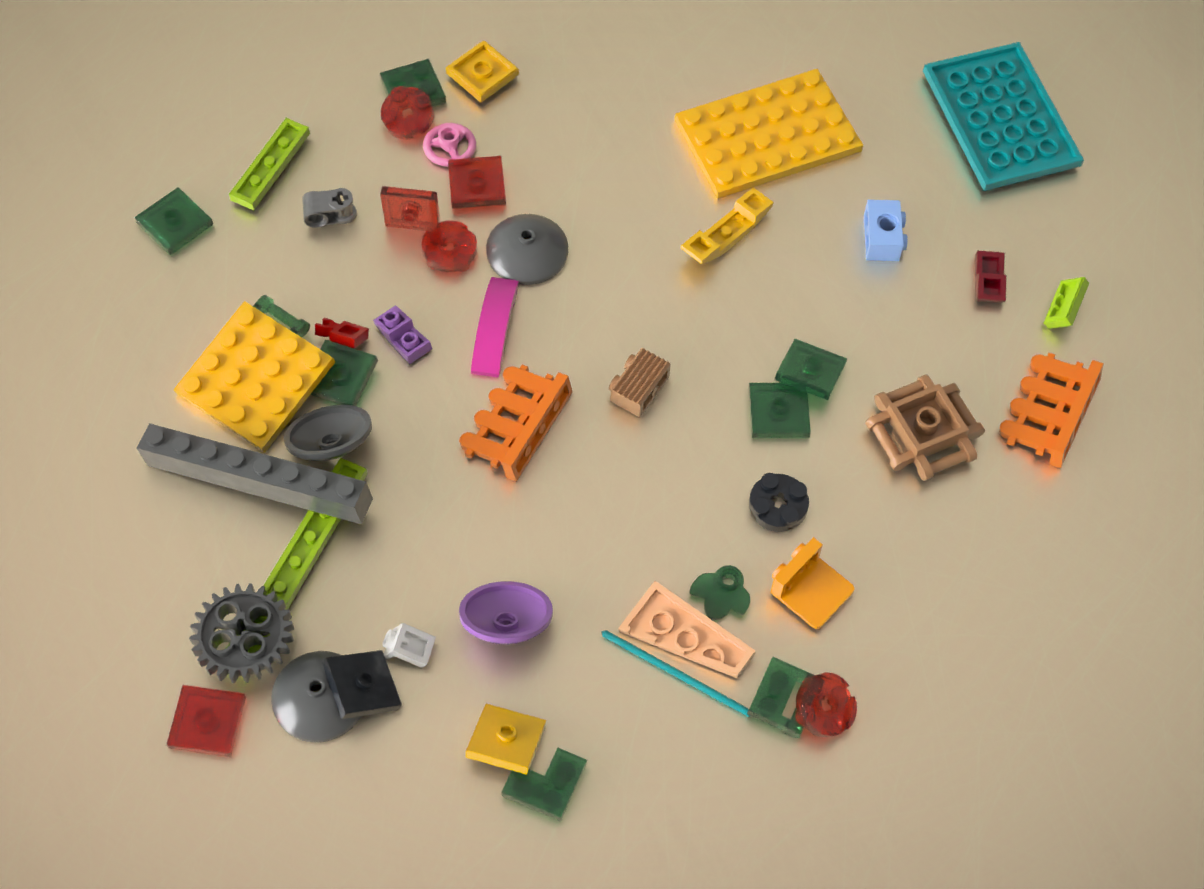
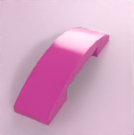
[471,277,519,378]

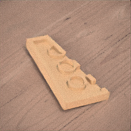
[618,581,755,678]

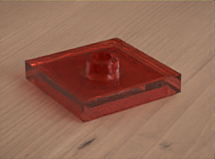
[448,156,506,209]
[380,186,441,232]
[166,685,246,757]

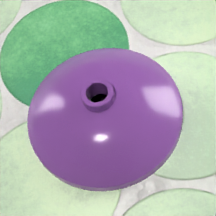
[459,581,553,644]

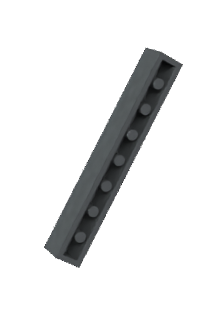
[137,423,373,524]

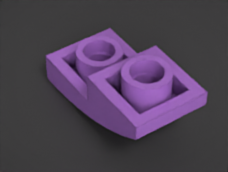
[373,305,432,364]

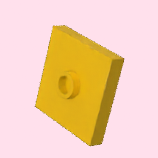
[446,40,519,103]
[465,703,546,774]

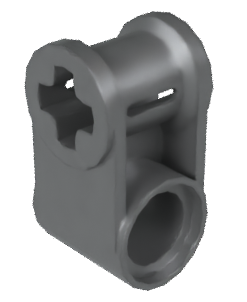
[303,188,357,228]

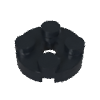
[749,473,809,532]

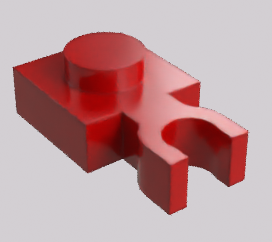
[315,317,369,349]

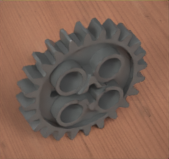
[189,583,294,684]

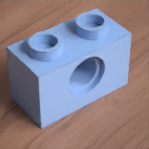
[864,200,907,261]

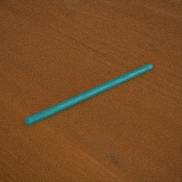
[601,630,753,717]

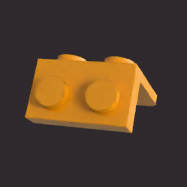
[770,537,854,629]

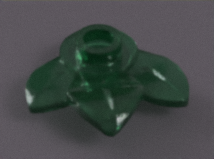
[689,565,750,621]

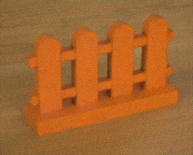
[999,353,1104,468]
[459,364,573,482]

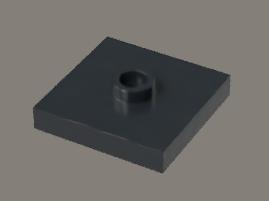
[322,650,402,719]

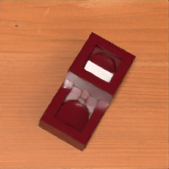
[975,251,1007,303]

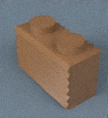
[609,348,671,417]

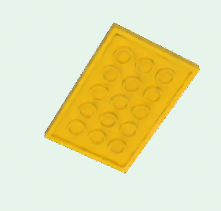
[675,68,863,199]

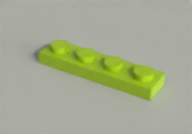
[229,118,310,211]

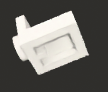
[383,623,436,668]

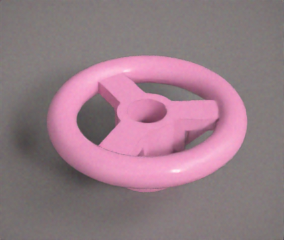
[423,123,476,167]

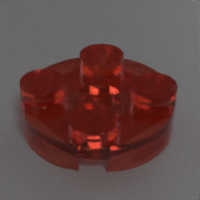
[380,86,435,140]
[421,220,477,272]
[795,672,857,738]

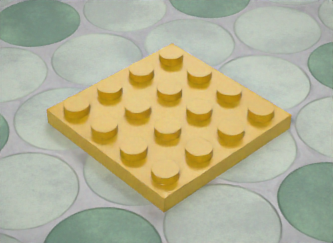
[174,301,335,453]

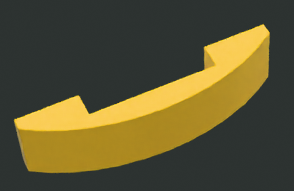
[681,187,774,264]

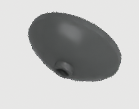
[486,214,568,285]
[284,405,372,461]
[271,651,361,743]

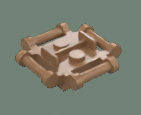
[865,374,985,481]

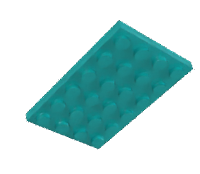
[923,42,1084,191]

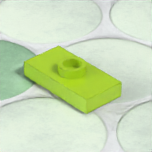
[1044,277,1089,329]

